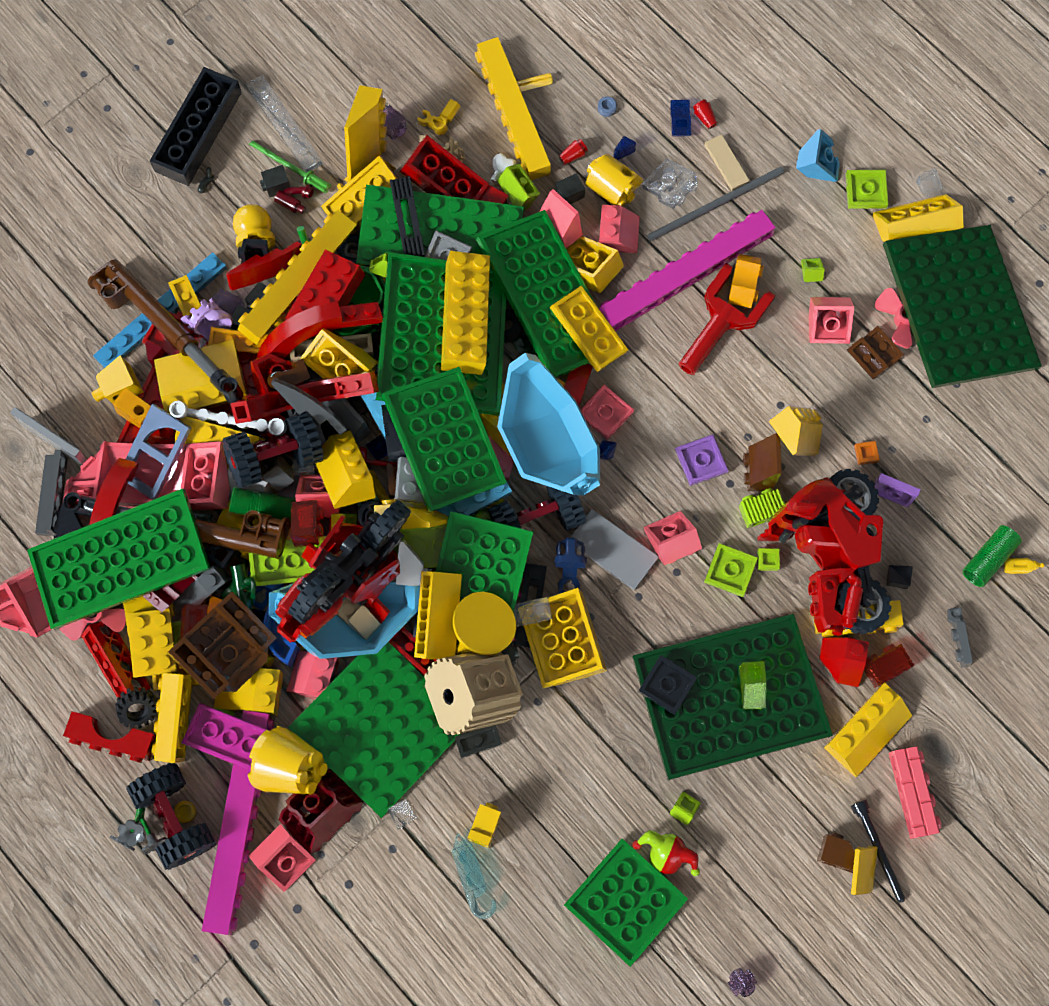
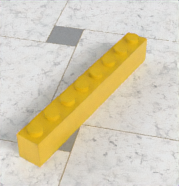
[475,37,551,180]
[237,210,357,345]

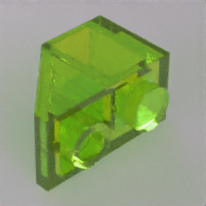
[739,661,766,709]

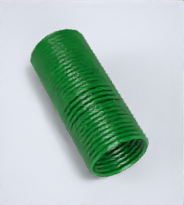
[229,487,296,525]
[962,525,1022,587]

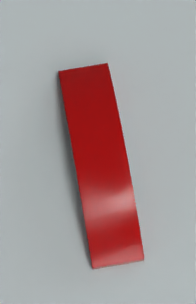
[89,458,139,525]

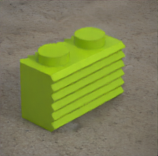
[497,164,540,210]
[739,488,785,529]

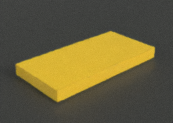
[550,286,629,372]

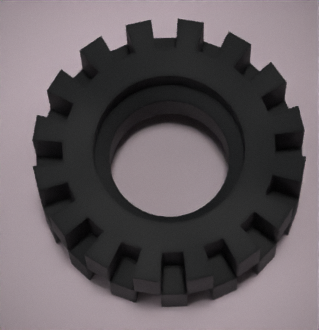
[115,687,157,729]

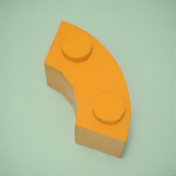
[728,253,764,308]

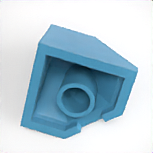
[796,129,840,182]

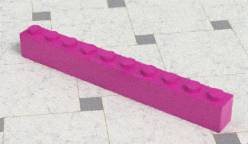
[599,210,776,331]
[201,710,274,935]

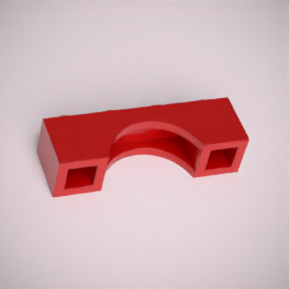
[63,711,156,763]

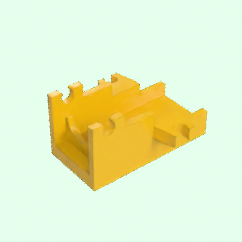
[321,156,398,235]

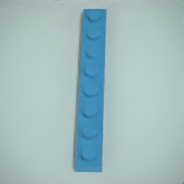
[93,252,227,368]

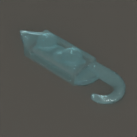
[451,833,496,919]

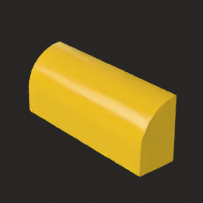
[414,571,462,659]

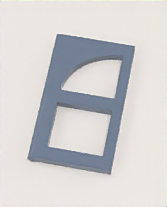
[126,404,192,500]

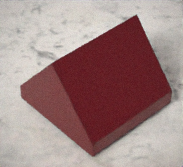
[145,341,166,367]

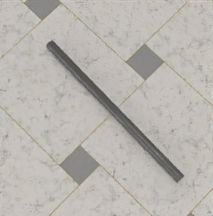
[647,166,784,242]

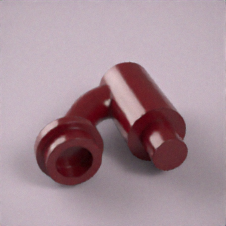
[274,184,314,214]

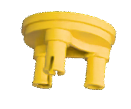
[453,592,516,655]

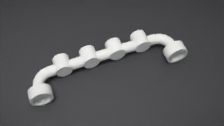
[169,401,287,436]

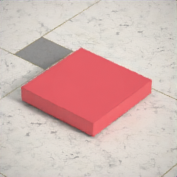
[580,384,634,440]

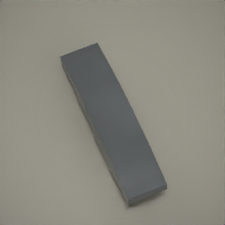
[271,377,347,435]

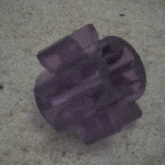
[728,968,757,997]

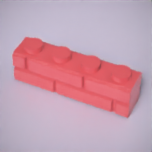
[889,746,941,839]

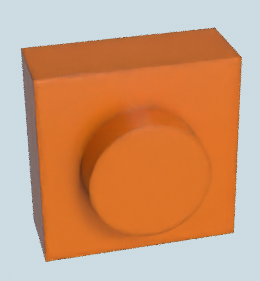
[854,441,880,465]

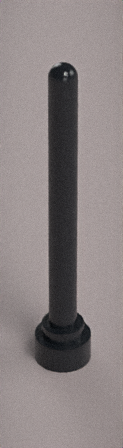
[851,799,905,903]

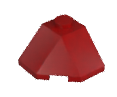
[250,353,304,394]
[819,638,869,688]

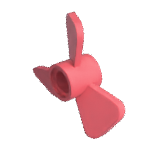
[875,288,912,349]
[59,608,126,640]

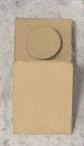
[337,598,380,640]

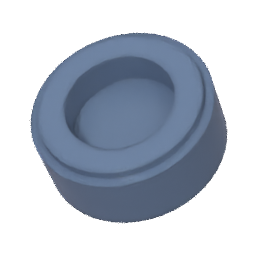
[598,96,617,117]

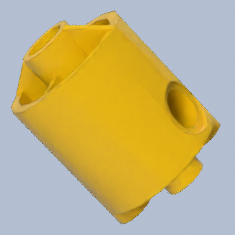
[586,154,643,207]

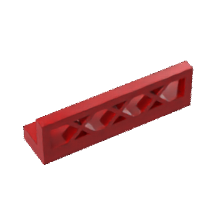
[81,621,151,697]

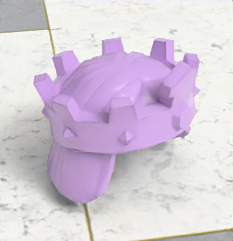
[181,298,233,342]

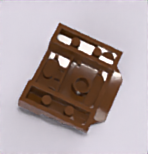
[167,592,277,699]

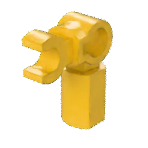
[417,99,461,135]

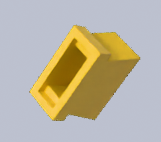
[468,802,502,848]

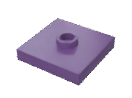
[675,434,729,486]
[874,473,921,507]

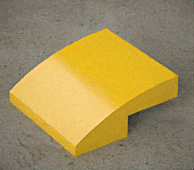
[851,846,877,895]

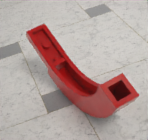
[256,302,383,360]
[230,371,379,424]

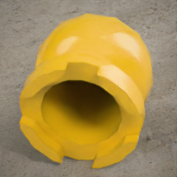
[233,204,275,250]

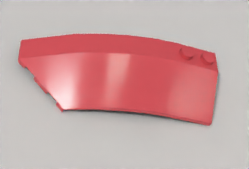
[63,441,230,510]

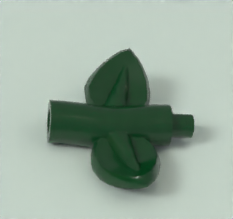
[220,564,256,613]

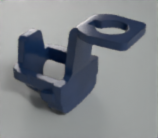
[555,537,587,594]

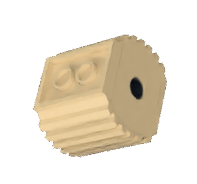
[424,652,523,735]

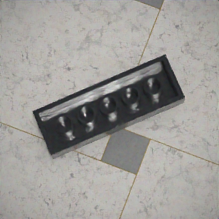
[150,67,242,186]

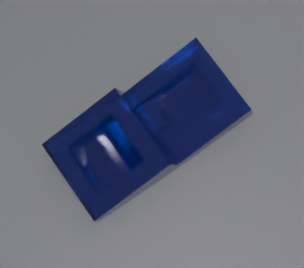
[670,100,691,137]

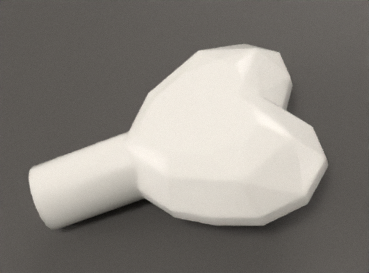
[490,153,517,184]

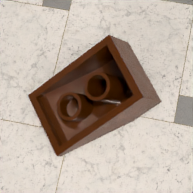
[743,433,782,491]

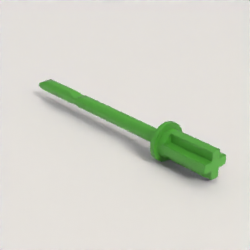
[249,141,331,193]

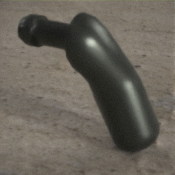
[197,167,214,194]

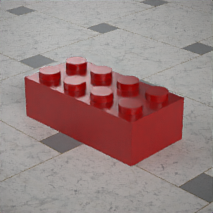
[399,135,489,200]
[285,249,365,338]

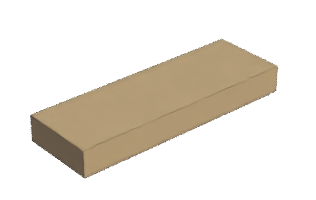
[704,134,750,191]

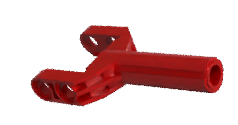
[678,263,776,375]

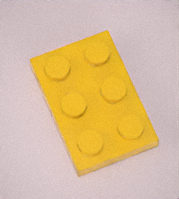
[127,608,178,678]

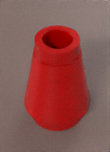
[693,99,718,130]
[559,139,588,165]

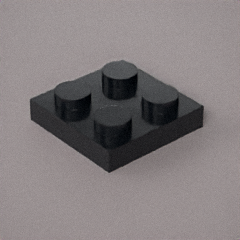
[638,655,697,715]

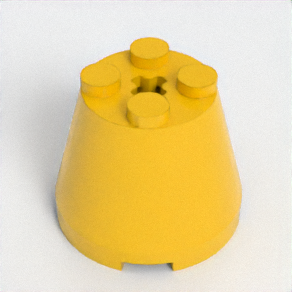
[248,726,328,795]

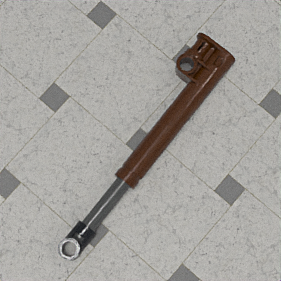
[87,259,244,403]
[63,492,290,559]

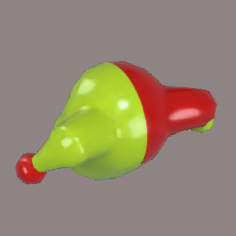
[632,830,700,876]

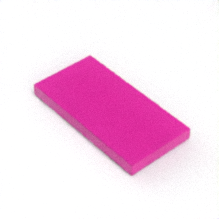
[182,703,270,771]

